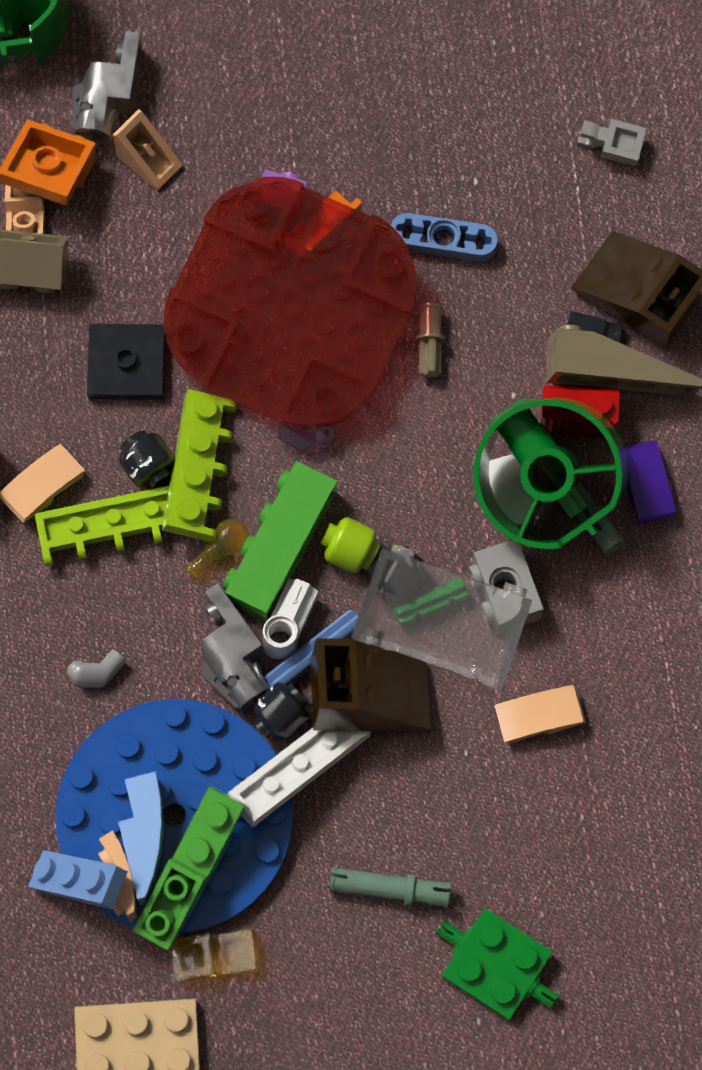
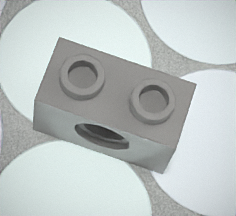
[468,540,543,633]

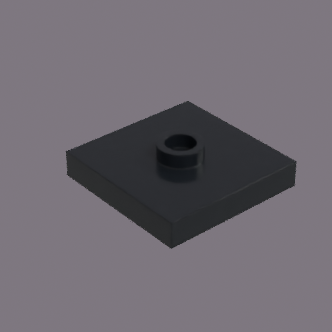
[87,324,165,399]

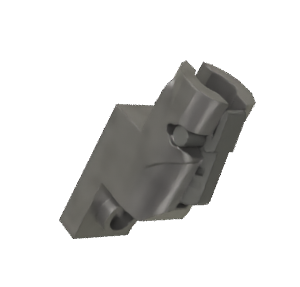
[72,31,143,145]
[201,583,270,713]

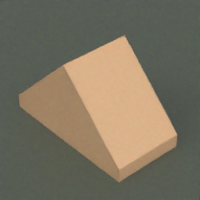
[113,110,183,190]

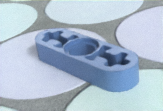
[390,213,497,262]

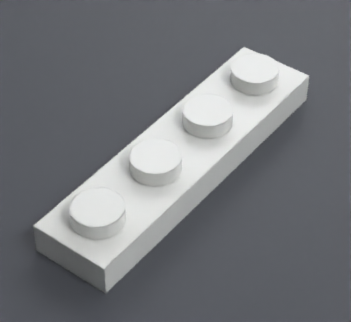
[228,728,371,828]

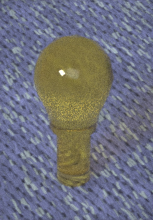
[184,519,249,580]

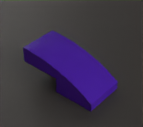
[624,440,676,524]

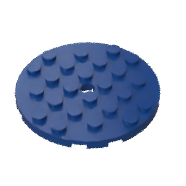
[55,699,293,935]

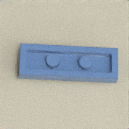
[28,850,128,909]

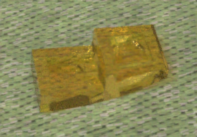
[171,929,260,981]

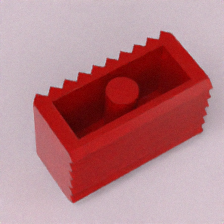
[539,385,620,439]

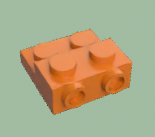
[0,119,96,206]

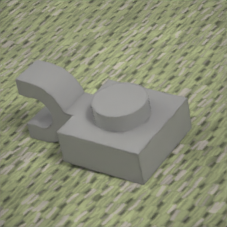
[577,119,646,167]

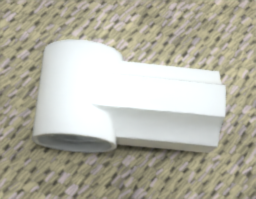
[263,578,319,660]

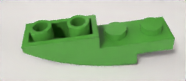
[133,786,247,950]

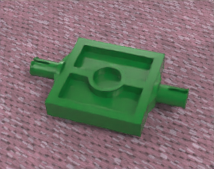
[435,908,559,1020]

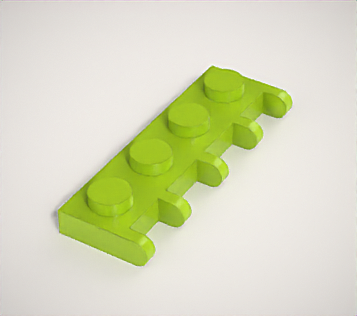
[162,389,238,542]
[35,486,169,566]

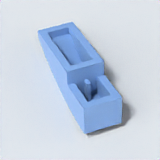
[118,771,164,906]

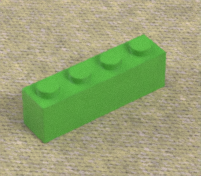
[222,461,337,622]

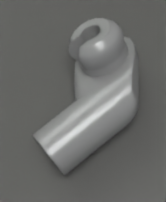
[67,649,127,688]

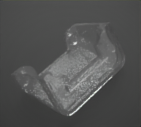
[351,544,533,691]

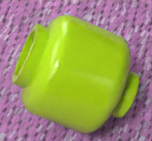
[320,517,380,574]

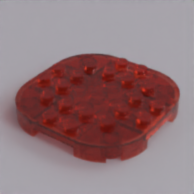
[164,177,417,429]

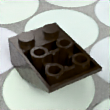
[571,231,702,349]
[310,638,431,733]

